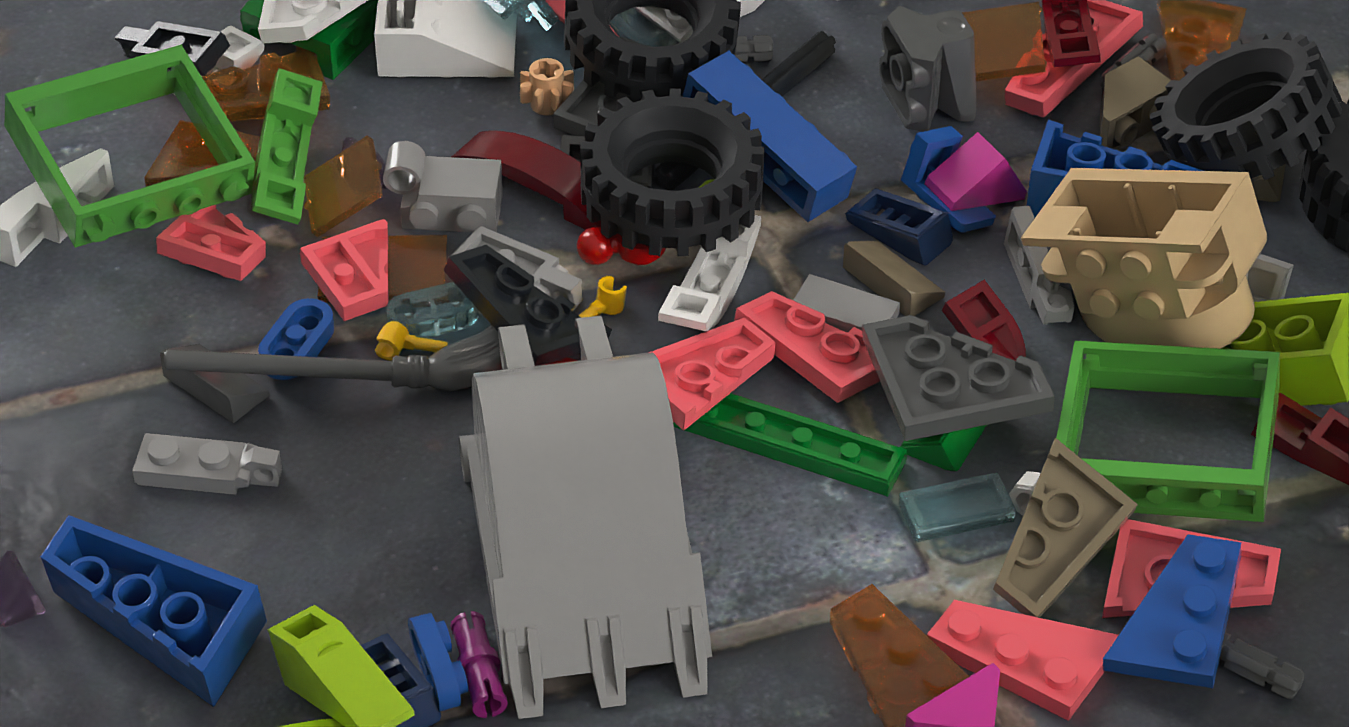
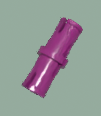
[450,611,508,718]

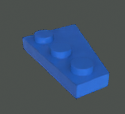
[1103,535,1242,688]

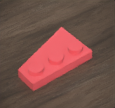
[925,600,1118,721]

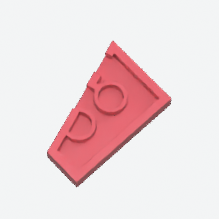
[734,291,880,403]
[649,317,776,431]
[1102,519,1281,618]

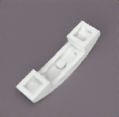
[658,215,762,331]

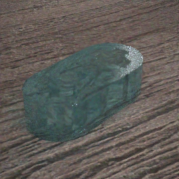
[386,282,479,338]

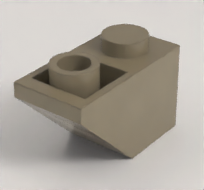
[1099,56,1171,150]

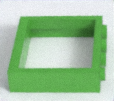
[4,45,255,248]
[1056,341,1280,522]

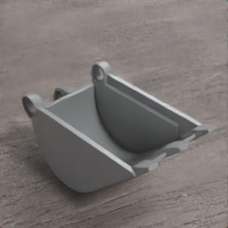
[459,315,712,719]

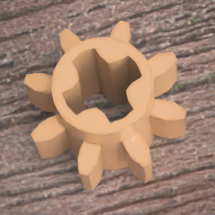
[520,58,574,115]

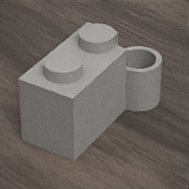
[383,141,503,232]

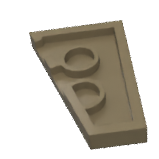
[993,438,1138,618]

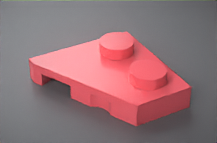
[156,205,266,281]
[300,219,388,321]

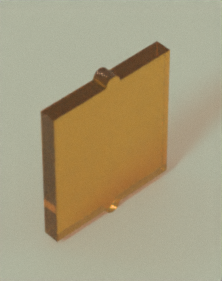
[304,135,383,237]

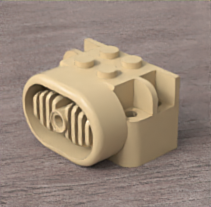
[1021,168,1267,349]

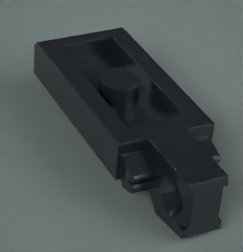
[115,21,230,76]

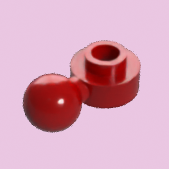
[577,227,666,265]

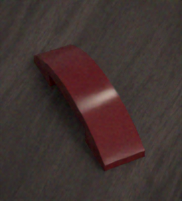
[1041,0,1101,67]
[451,130,601,230]

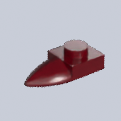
[941,279,1026,361]

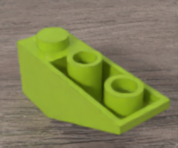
[267,605,415,727]

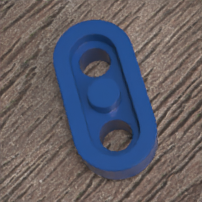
[258,298,334,380]
[408,613,468,712]

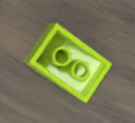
[1222,293,1349,406]

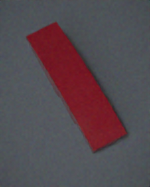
[1251,393,1349,485]

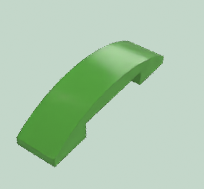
[251,68,323,225]

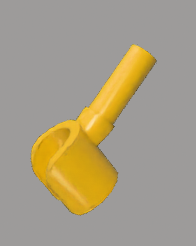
[578,276,627,318]
[375,321,448,361]

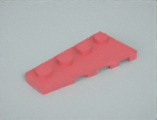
[1005,0,1143,118]

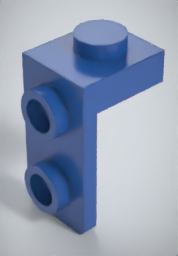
[901,126,996,232]

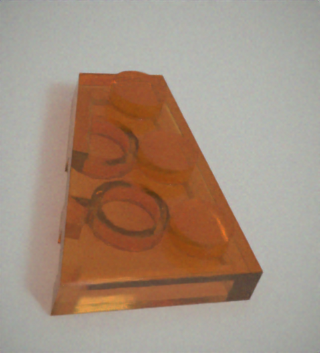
[1157,0,1247,81]
[192,46,330,126]
[830,584,970,727]

